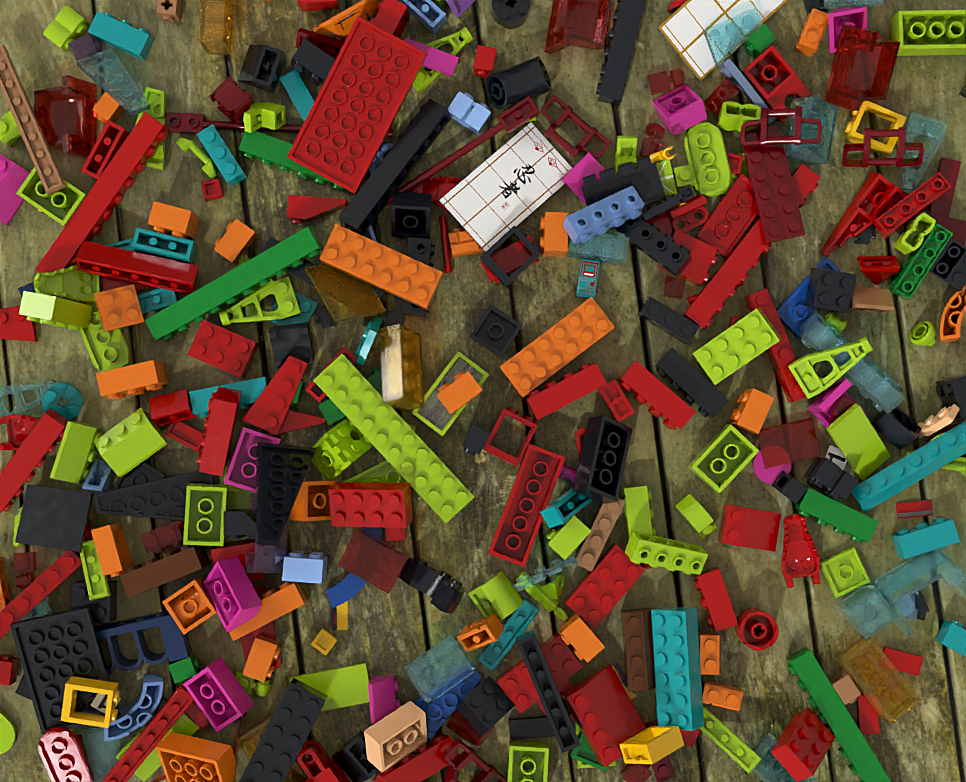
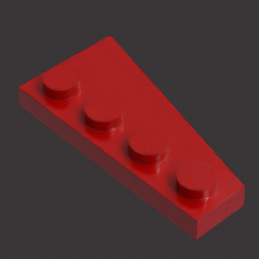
[0,306,38,342]
[242,356,309,435]

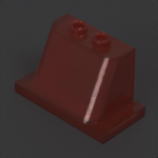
[544,0,612,54]
[824,24,900,111]
[34,75,97,159]

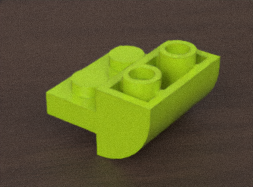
[468,571,524,620]

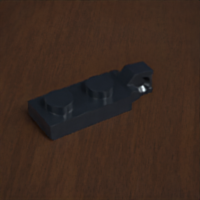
[643,185,696,220]

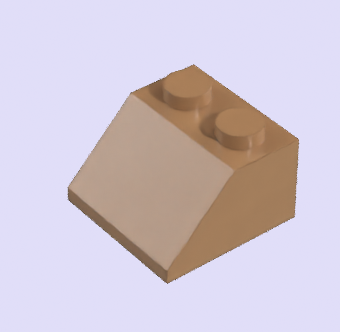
[850,284,894,314]

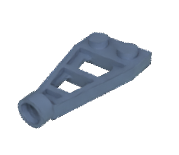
[719,58,777,125]

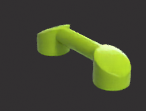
[174,137,217,179]

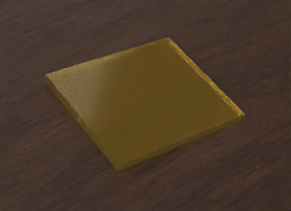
[305,264,386,322]

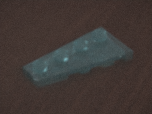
[77,48,150,116]

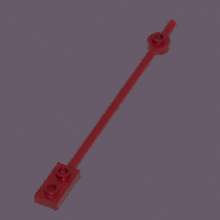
[342,96,540,228]
[165,112,393,137]

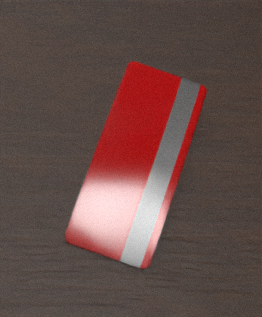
[896,500,933,518]

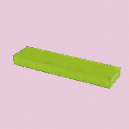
[700,705,762,774]

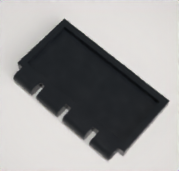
[581,156,666,206]

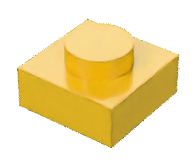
[310,628,338,656]

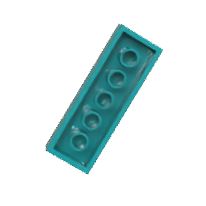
[651,606,704,731]

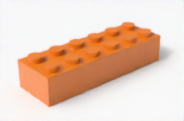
[319,224,443,310]
[499,297,615,398]

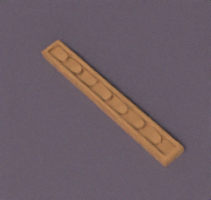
[0,45,67,194]

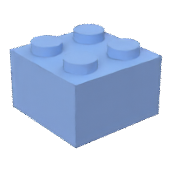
[282,550,328,583]

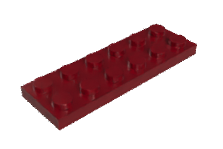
[739,124,806,244]

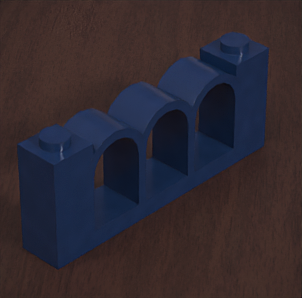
[96,610,192,674]

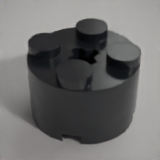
[492,0,530,29]

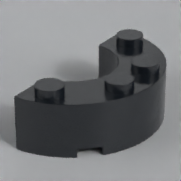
[399,557,465,614]

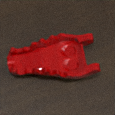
[412,173,464,215]
[0,414,62,451]
[781,514,821,588]

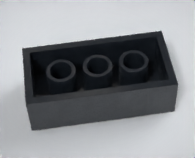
[573,415,632,504]

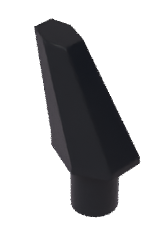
[914,589,929,620]

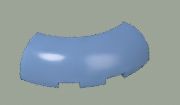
[104,674,163,741]

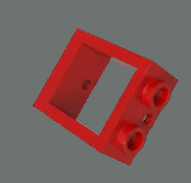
[483,407,538,467]

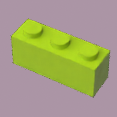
[622,485,656,541]

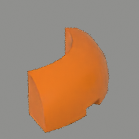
[939,285,966,343]

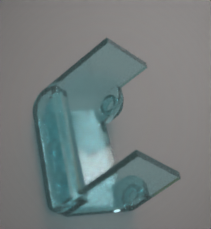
[874,548,966,637]

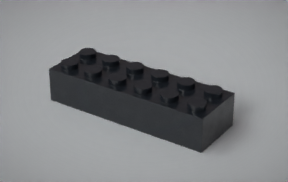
[239,678,328,782]

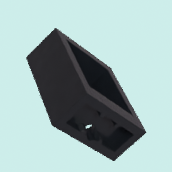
[480,226,541,288]

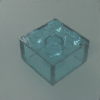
[837,583,897,640]

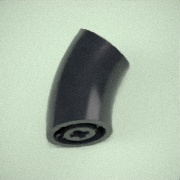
[485,56,552,109]

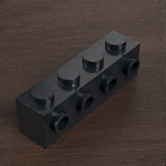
[615,215,692,278]
[402,237,435,317]

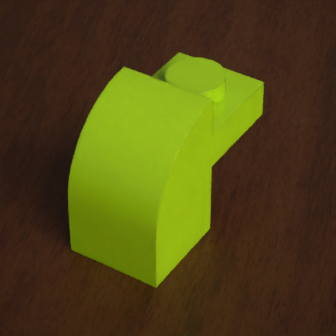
[243,102,286,133]
[615,136,637,174]
[675,494,717,540]

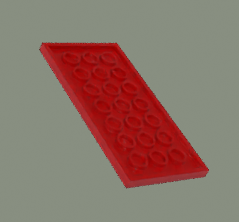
[287,16,428,194]

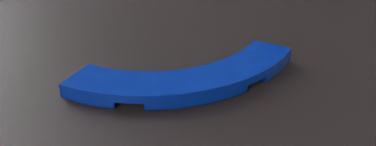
[326,527,382,608]

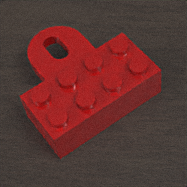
[497,632,583,722]

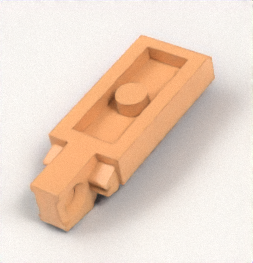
[917,404,960,439]

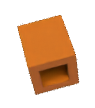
[92,91,127,124]

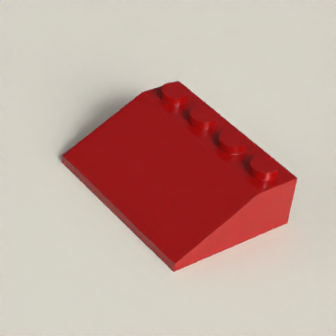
[561,664,647,767]

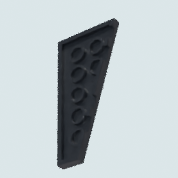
[257,442,316,546]
[93,470,214,521]

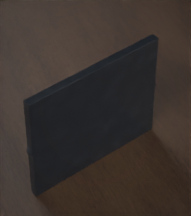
[15,485,93,552]

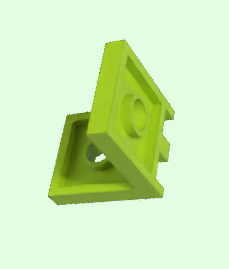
[311,418,373,480]

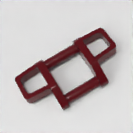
[541,95,611,160]
[741,106,822,147]
[842,127,924,168]
[443,739,507,782]

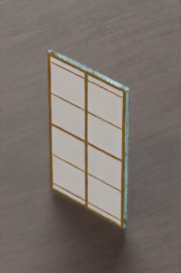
[657,0,788,82]

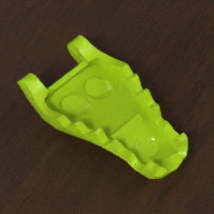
[34,265,101,302]

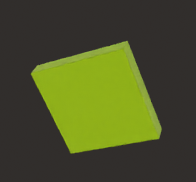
[820,546,871,598]

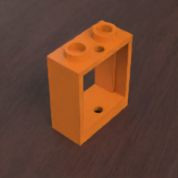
[91,522,133,577]

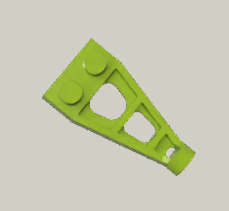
[412,27,473,93]
[219,276,302,326]
[788,336,874,399]

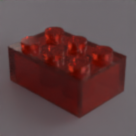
[338,529,410,594]

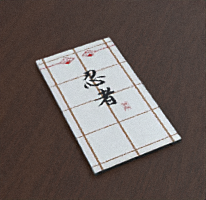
[439,122,572,252]

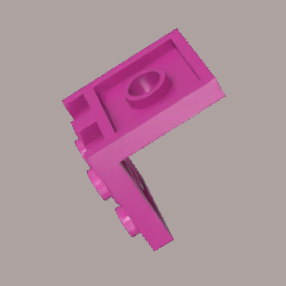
[806,379,868,428]

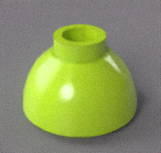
[909,321,937,346]

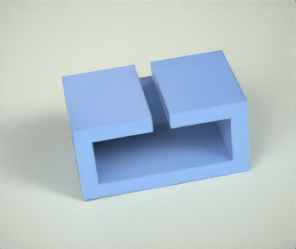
[448,91,491,136]

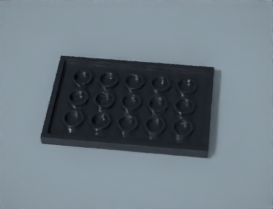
[10,606,120,735]

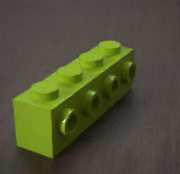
[625,531,708,575]

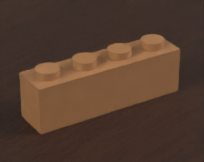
[573,498,626,572]

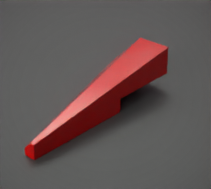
[820,171,908,257]

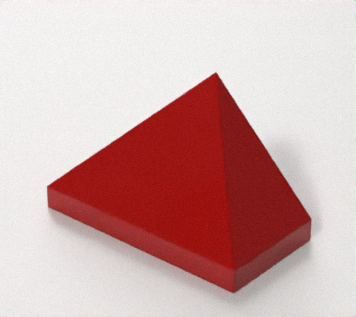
[857,256,900,285]

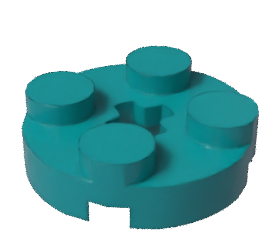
[42,382,83,420]

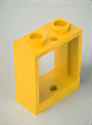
[844,99,907,157]
[61,676,121,728]
[619,726,684,764]

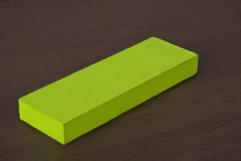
[80,539,111,601]

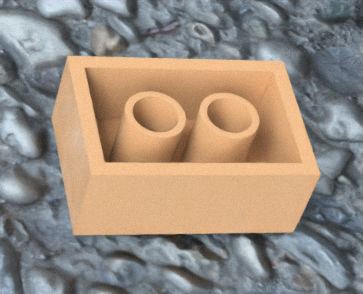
[364,701,428,772]

